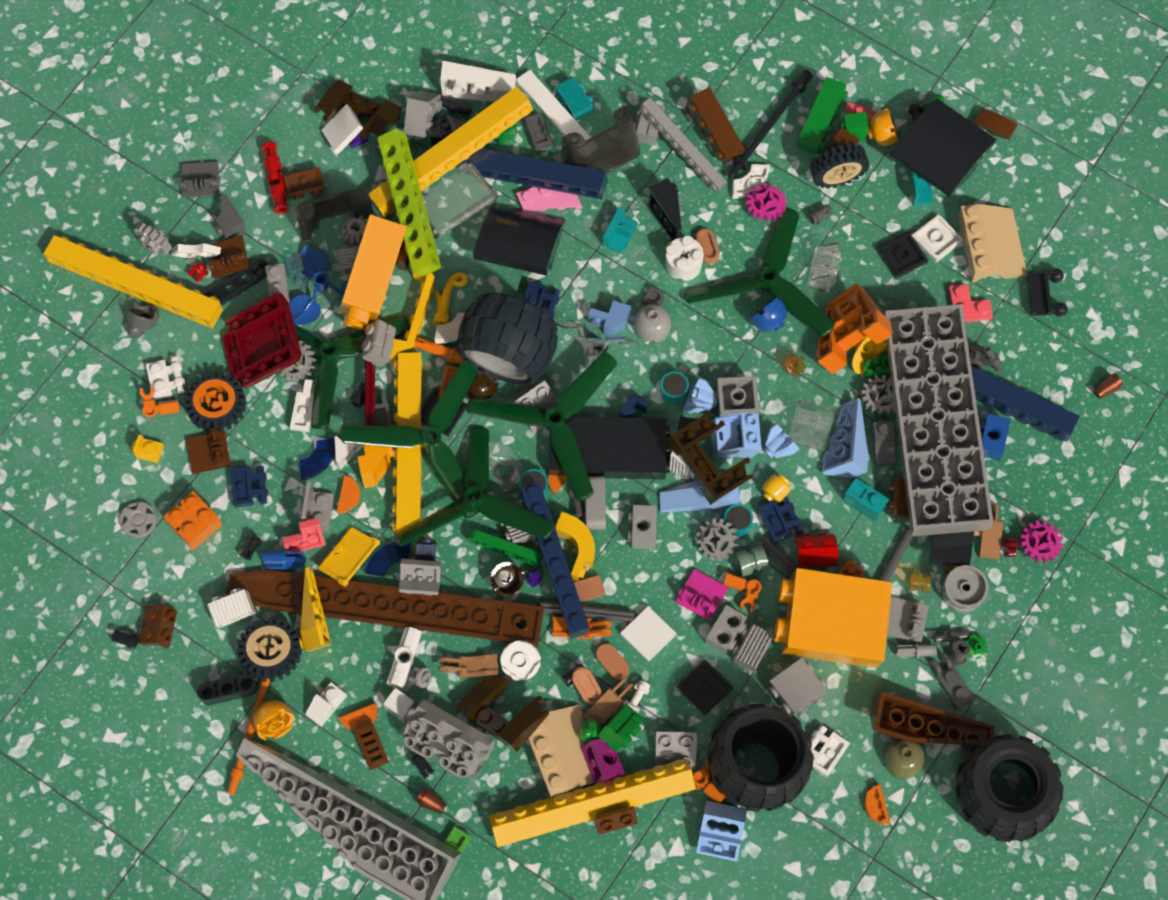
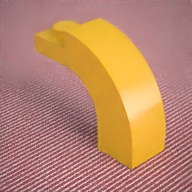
[555,512,595,582]

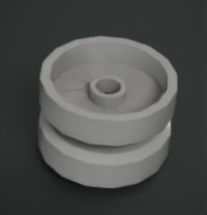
[941,565,989,613]

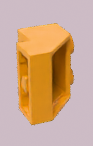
[358,445,394,488]

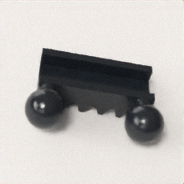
[1026,268,1068,317]

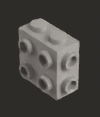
[768,658,827,717]

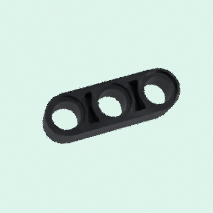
[197,673,258,705]

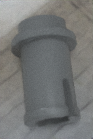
[808,204,833,225]

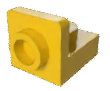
[132,434,164,463]

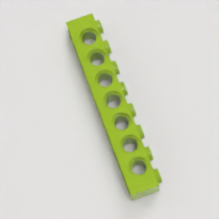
[377,128,442,276]

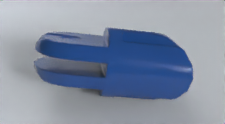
[262,550,306,570]

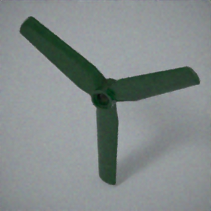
[684,208,835,337]
[295,315,411,429]
[466,352,617,501]
[340,360,478,518]
[394,427,554,546]

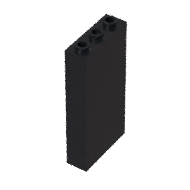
[549,416,670,480]

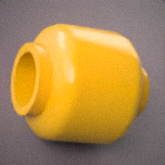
[762,473,791,502]

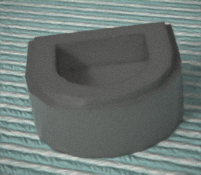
[642,286,664,306]

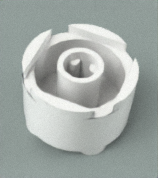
[665,236,704,281]

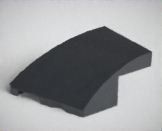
[929,531,975,566]

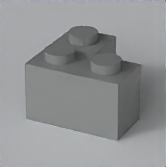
[404,90,442,138]

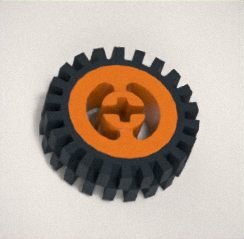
[184,371,246,432]

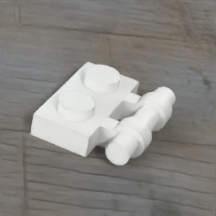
[146,357,186,401]
[811,725,850,777]

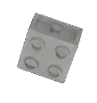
[507,379,557,433]
[299,481,334,533]

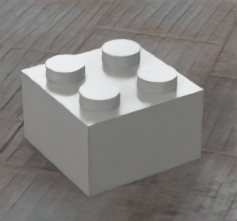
[716,376,759,417]

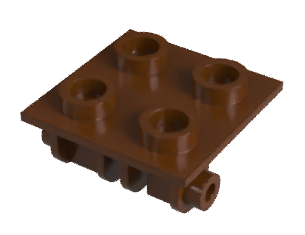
[208,235,249,279]
[186,428,231,474]

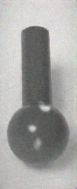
[568,487,584,518]

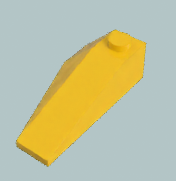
[299,567,332,652]

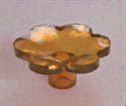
[782,354,806,376]

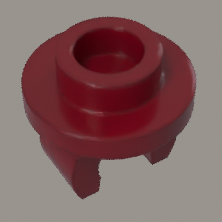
[1000,539,1020,557]

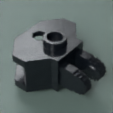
[428,114,465,147]

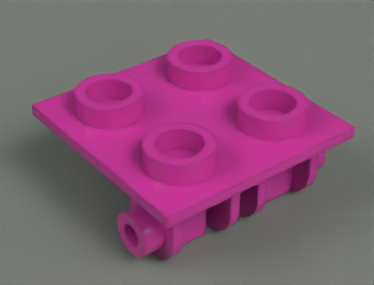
[675,569,729,621]

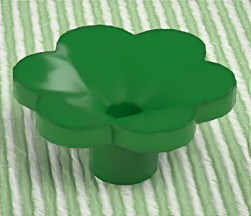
[965,634,988,659]

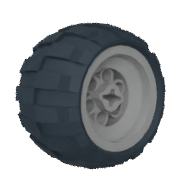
[457,293,558,385]

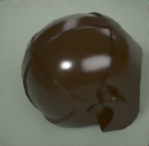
[467,370,499,401]
[490,562,526,596]

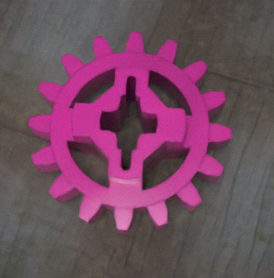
[746,183,786,223]
[1019,521,1063,564]

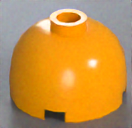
[868,108,899,146]
[253,700,295,740]

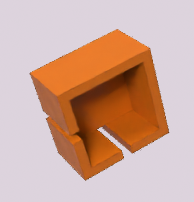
[163,491,222,551]

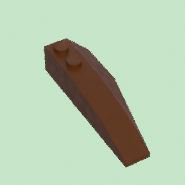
[870,692,995,745]

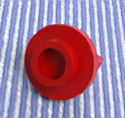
[188,262,209,282]

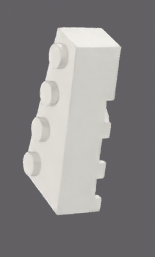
[441,61,516,102]

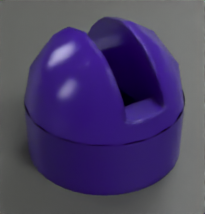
[526,570,543,588]

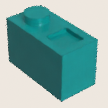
[843,478,889,522]

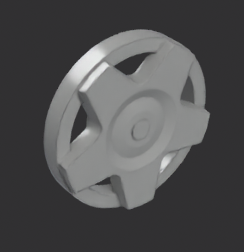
[120,502,157,538]

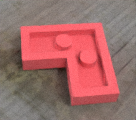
[948,284,993,322]
[283,518,325,551]

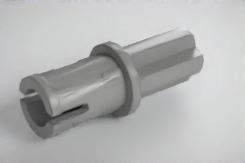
[896,643,937,659]

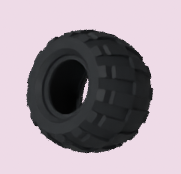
[707,703,814,812]
[955,734,1064,843]

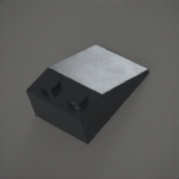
[648,178,682,241]

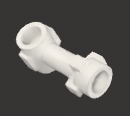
[622,680,650,713]

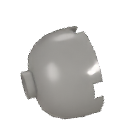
[634,304,672,343]

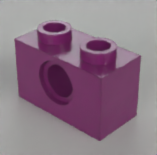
[581,739,625,784]

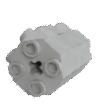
[400,699,495,778]

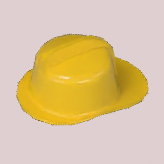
[852,337,886,374]

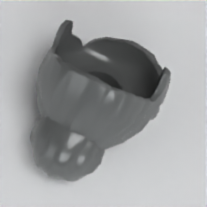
[127,301,159,339]

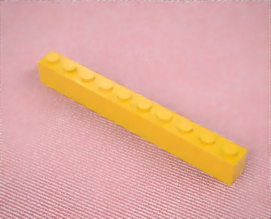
[368,86,533,218]
[43,235,223,329]
[393,352,422,540]
[489,759,695,847]

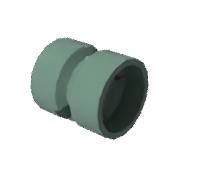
[734,545,769,577]

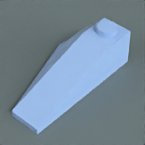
[822,398,868,478]
[659,472,740,512]

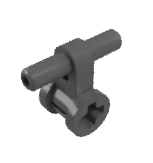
[970,345,1003,372]
[933,631,973,667]

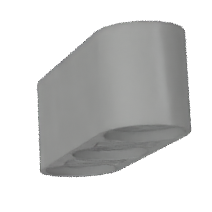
[586,476,606,530]

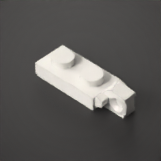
[290,379,314,433]

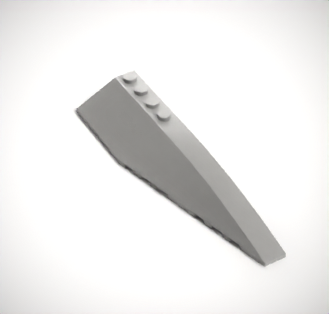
[236,737,462,900]

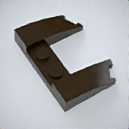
[314,80,402,140]
[666,412,753,505]
[455,675,549,753]

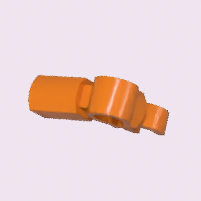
[140,386,180,417]
[723,572,761,613]
[693,760,727,804]

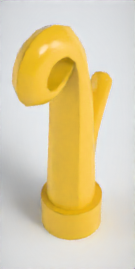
[433,272,468,326]

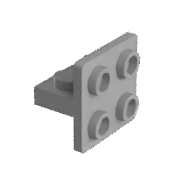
[399,559,442,595]

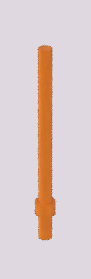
[227,678,270,795]

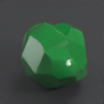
[578,718,602,743]

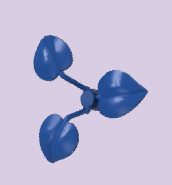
[289,245,349,325]

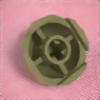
[883,739,925,779]

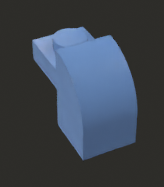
[588,300,631,335]

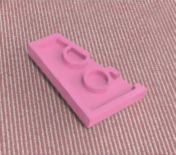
[516,187,582,211]

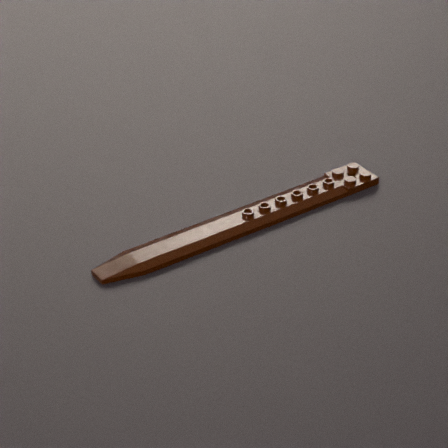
[226,570,544,647]

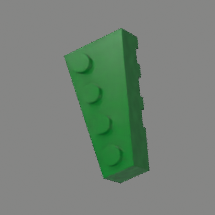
[797,76,848,155]

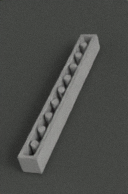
[639,98,727,193]

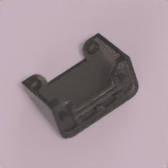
[562,105,640,174]
[295,188,373,241]

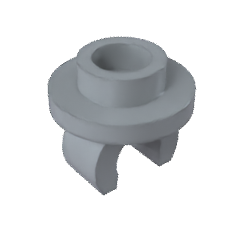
[409,667,431,688]

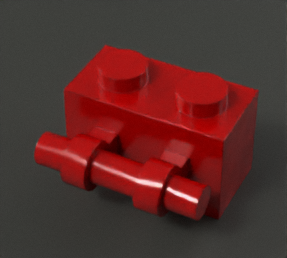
[794,532,838,568]

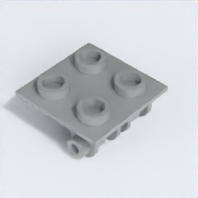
[887,597,929,643]
[655,731,697,773]

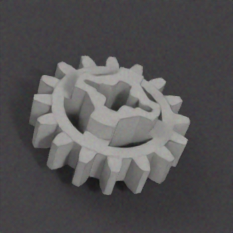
[133,223,172,256]
[280,340,316,382]
[860,375,895,416]
[696,518,739,561]

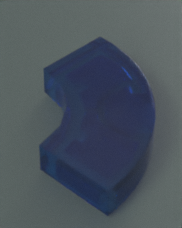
[299,438,335,481]
[365,542,412,577]

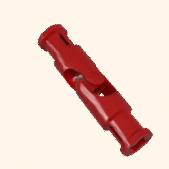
[261,142,290,214]

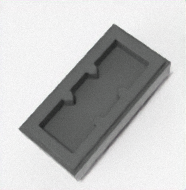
[524,113,553,151]

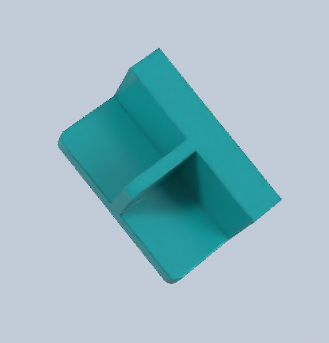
[909,170,933,206]
[602,207,638,254]

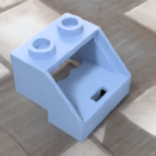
[711,412,762,459]
[696,801,747,862]

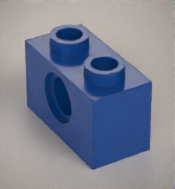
[980,414,1011,461]

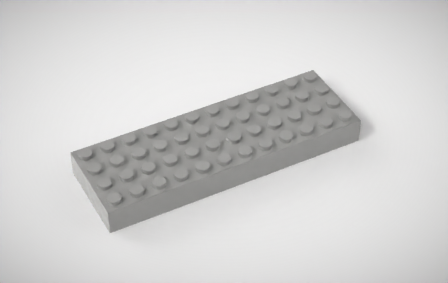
[885,304,993,536]

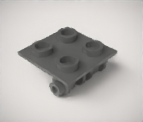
[180,161,219,197]

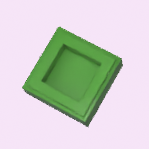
[444,826,472,853]

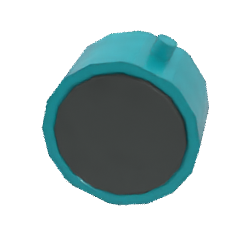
[660,371,689,404]
[519,469,548,499]
[721,504,756,537]

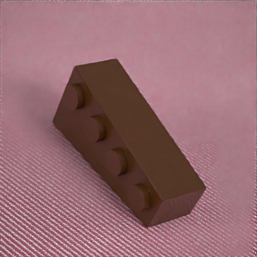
[685,87,745,165]

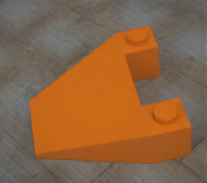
[817,283,892,374]

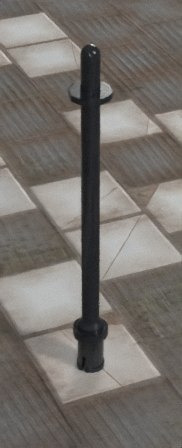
[728,70,813,179]

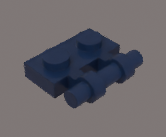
[523,281,560,318]
[230,466,269,508]
[757,497,804,544]

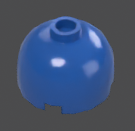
[749,296,787,332]

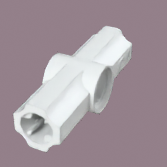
[386,627,422,689]

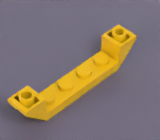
[388,270,435,364]

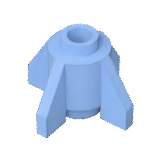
[682,377,718,413]
[764,423,800,458]

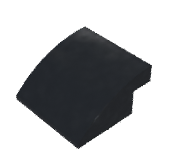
[889,98,997,197]
[473,203,565,276]

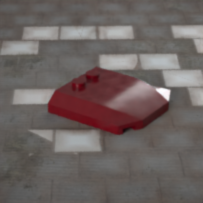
[223,292,302,389]

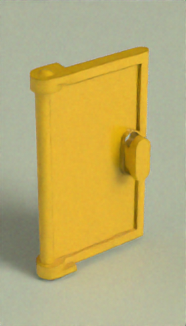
[318,527,380,587]

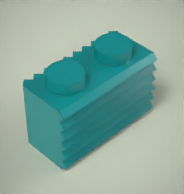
[555,77,594,120]

